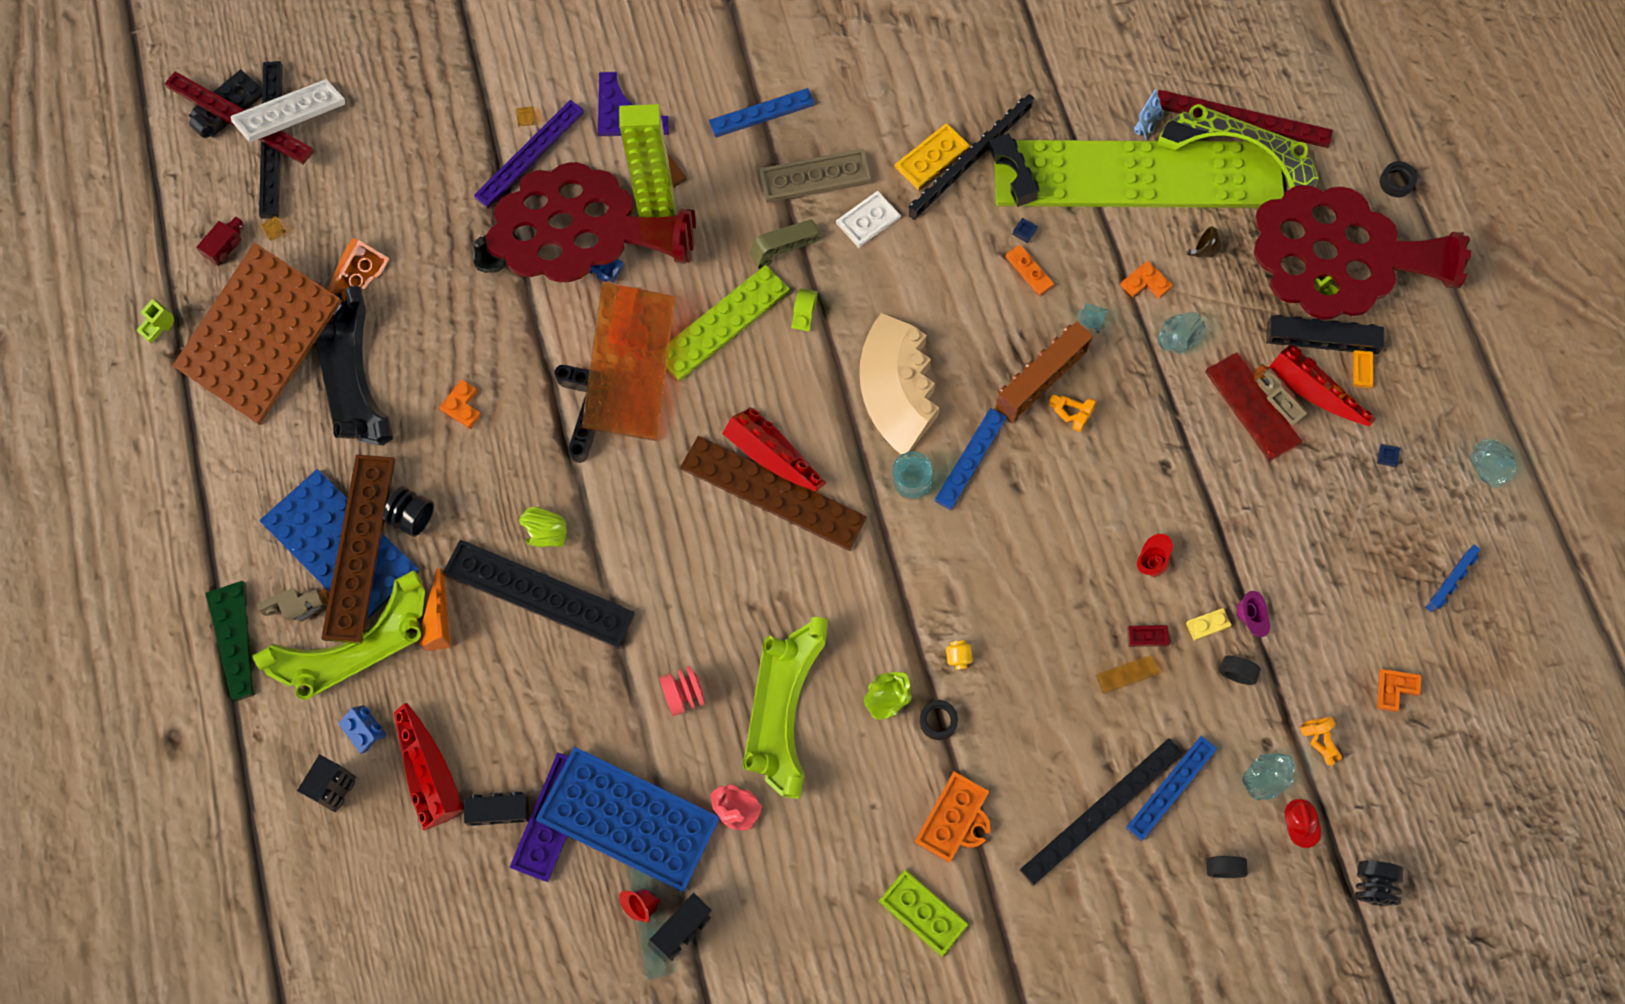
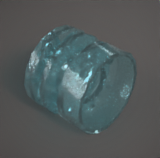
[892,451,933,499]

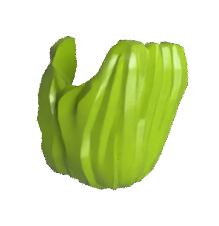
[519,507,567,547]
[863,672,912,720]

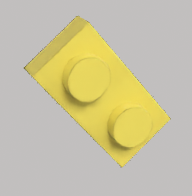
[1186,608,1232,641]

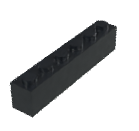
[1266,315,1384,355]

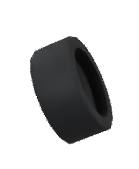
[1379,161,1418,198]
[1219,655,1261,685]
[919,700,958,740]
[1206,856,1248,878]

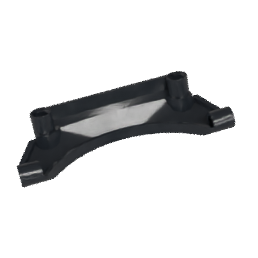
[316,286,393,446]

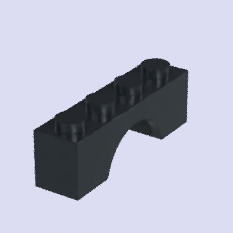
[989,133,1040,207]

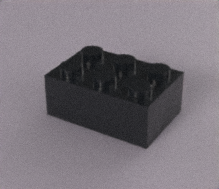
[297,754,356,812]
[647,892,712,963]

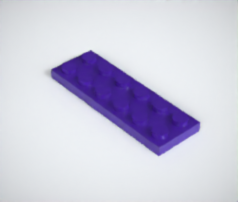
[509,752,569,883]

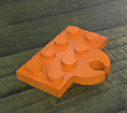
[914,771,991,864]

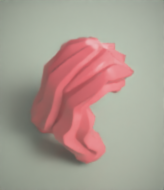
[711,784,762,831]

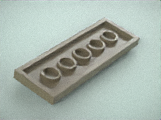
[759,149,871,203]

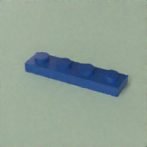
[1425,545,1480,612]

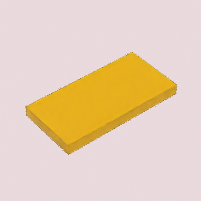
[894,123,971,191]

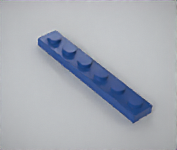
[709,88,814,138]
[934,408,1007,511]
[1126,736,1217,841]

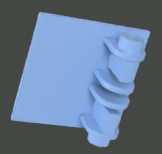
[1134,89,1163,140]

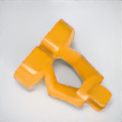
[1049,395,1097,433]
[1299,716,1342,766]

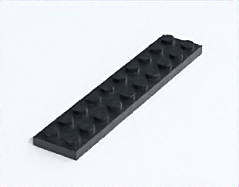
[442,540,635,649]

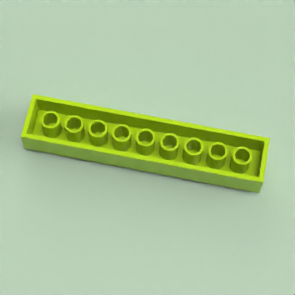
[619,104,676,217]

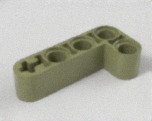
[749,219,822,269]

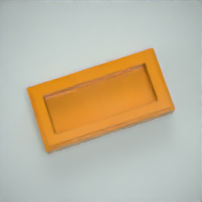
[1353,350,1373,388]

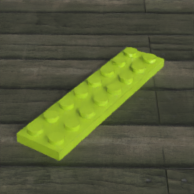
[655,265,790,382]

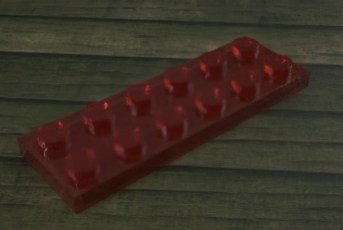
[1205,352,1302,462]

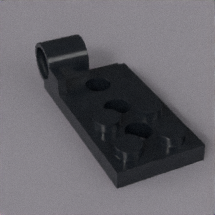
[189,69,262,138]

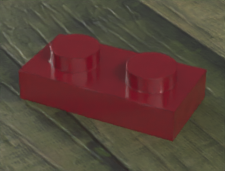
[1127,625,1170,647]

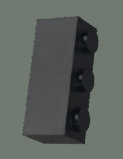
[464,792,529,826]

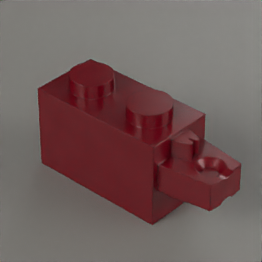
[196,216,245,266]

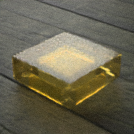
[516,106,536,127]
[260,216,286,241]

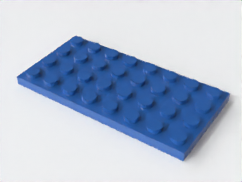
[259,469,420,620]
[536,746,720,893]

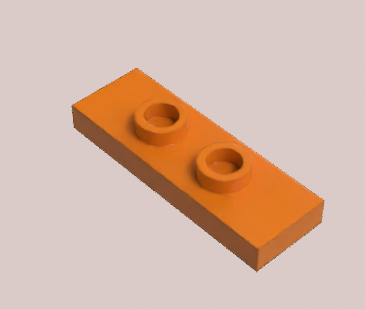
[1005,245,1054,296]

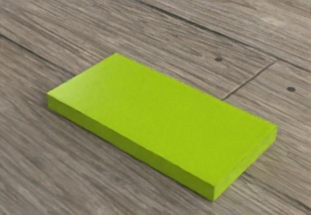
[878,870,969,957]

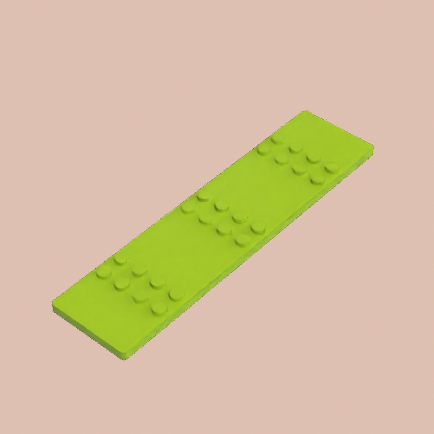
[994,140,1284,208]

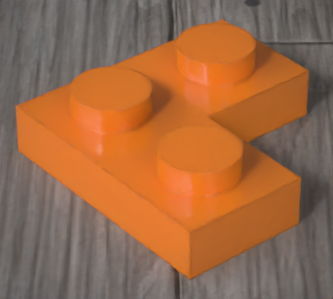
[1120,261,1173,299]
[439,379,481,429]
[1376,669,1421,712]

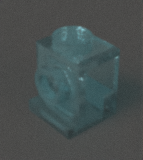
[1077,303,1107,333]

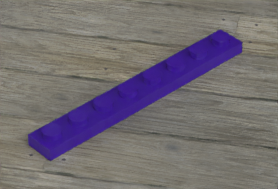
[474,100,584,208]

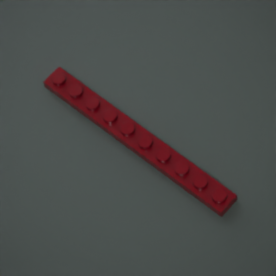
[164,71,314,165]
[1158,90,1333,148]

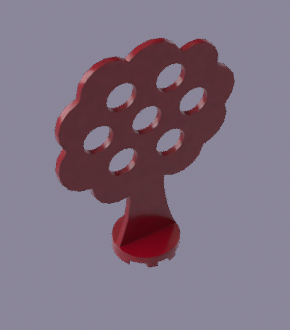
[485,162,696,283]
[1254,185,1471,320]

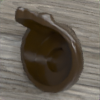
[1187,226,1221,258]

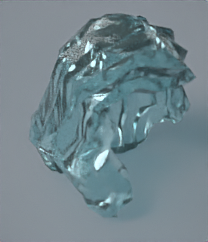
[1158,311,1206,354]
[1470,439,1517,488]
[1242,753,1295,800]

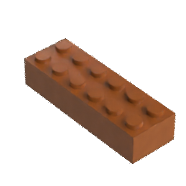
[996,321,1093,423]

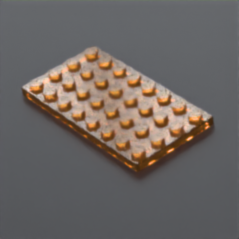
[581,282,676,441]

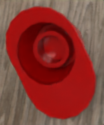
[1137,534,1173,578]
[1285,799,1321,848]
[619,889,660,923]

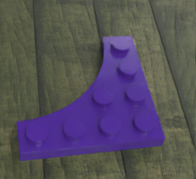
[598,72,669,136]

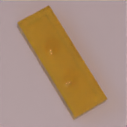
[1096,655,1159,694]

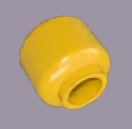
[946,640,973,669]

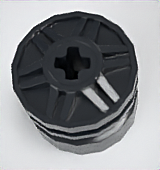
[383,487,434,537]
[1355,861,1403,906]

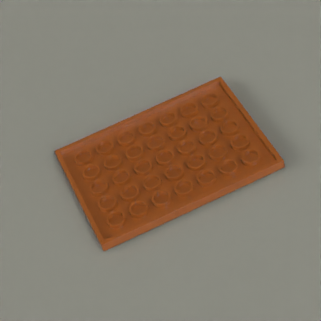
[172,242,343,425]

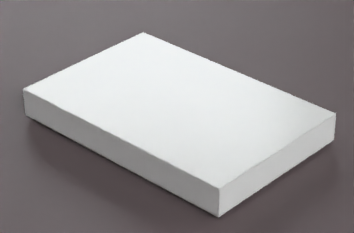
[836,191,901,248]

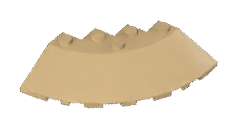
[859,313,939,458]

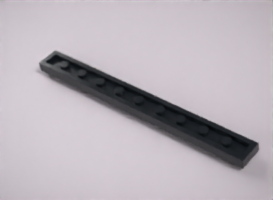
[259,61,283,219]
[909,94,1034,220]
[1019,738,1183,886]

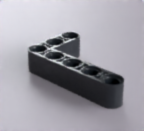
[554,365,609,463]

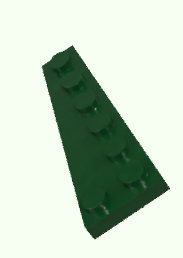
[205,580,254,702]

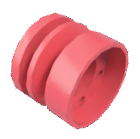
[658,666,705,717]

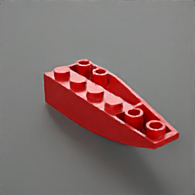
[1268,345,1376,427]
[722,407,826,491]
[394,703,464,831]

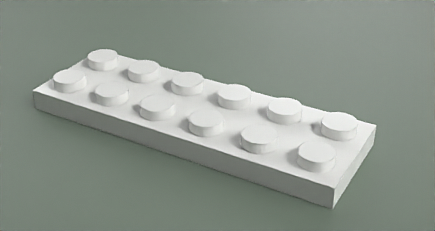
[231,79,345,142]

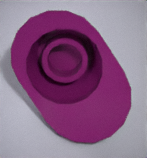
[1237,591,1270,638]

